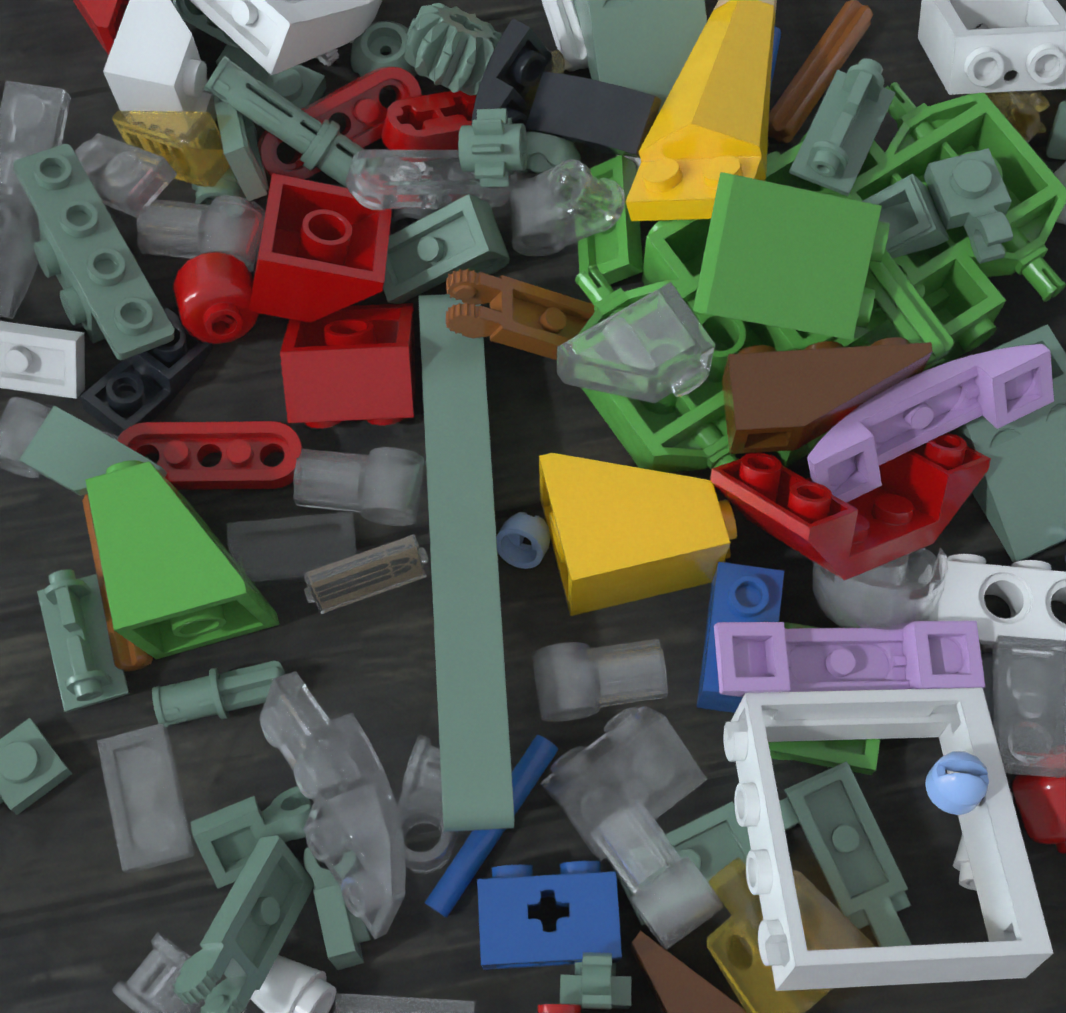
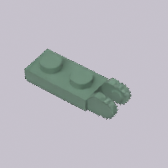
[173,835,314,1013]

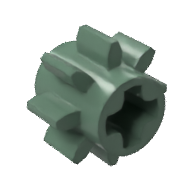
[458,108,528,187]

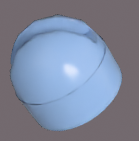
[496,512,551,569]
[925,751,989,815]

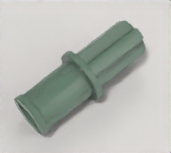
[152,661,287,729]

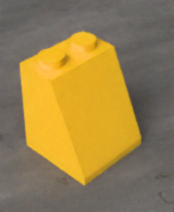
[539,453,737,616]

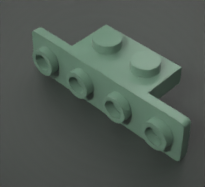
[14,144,174,360]

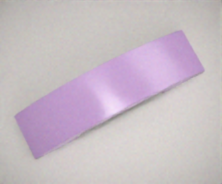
[807,344,1054,503]
[714,621,985,697]

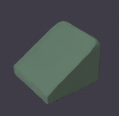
[862,174,949,258]

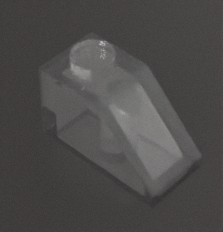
[557,282,715,403]

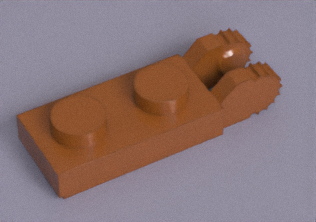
[446,269,595,365]

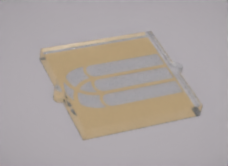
[303,534,429,614]

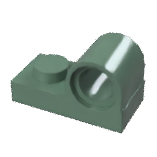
[383,194,510,304]

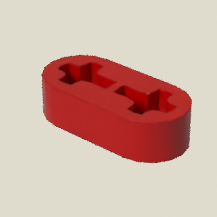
[381,91,477,159]

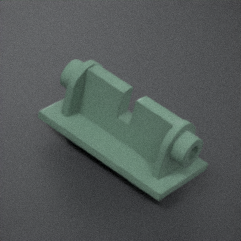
[789,59,896,196]
[37,569,130,713]

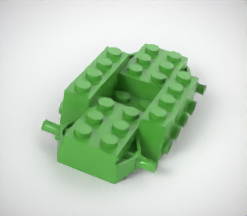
[572,82,1066,473]

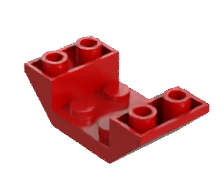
[710,433,991,581]

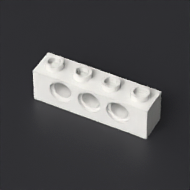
[925,554,1066,657]

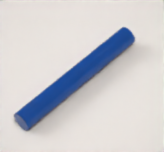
[424,735,559,918]

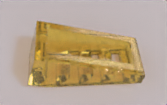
[112,111,230,187]

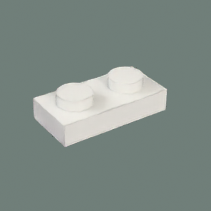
[0,321,85,399]

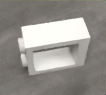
[918,0,1066,95]

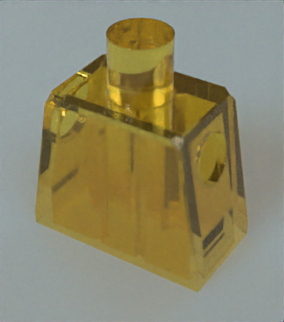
[707,857,875,1013]

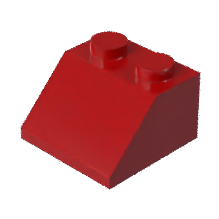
[249,173,393,323]
[280,303,416,428]

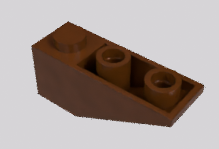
[722,337,933,454]

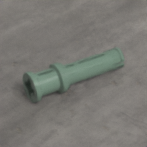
[203,56,383,191]

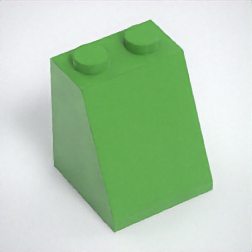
[693,172,890,340]
[85,460,279,659]

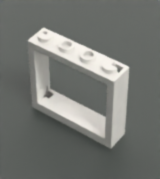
[723,688,1053,991]

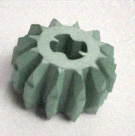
[404,3,502,95]

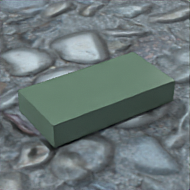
[213,94,269,202]

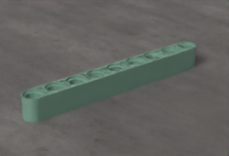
[419,294,514,832]

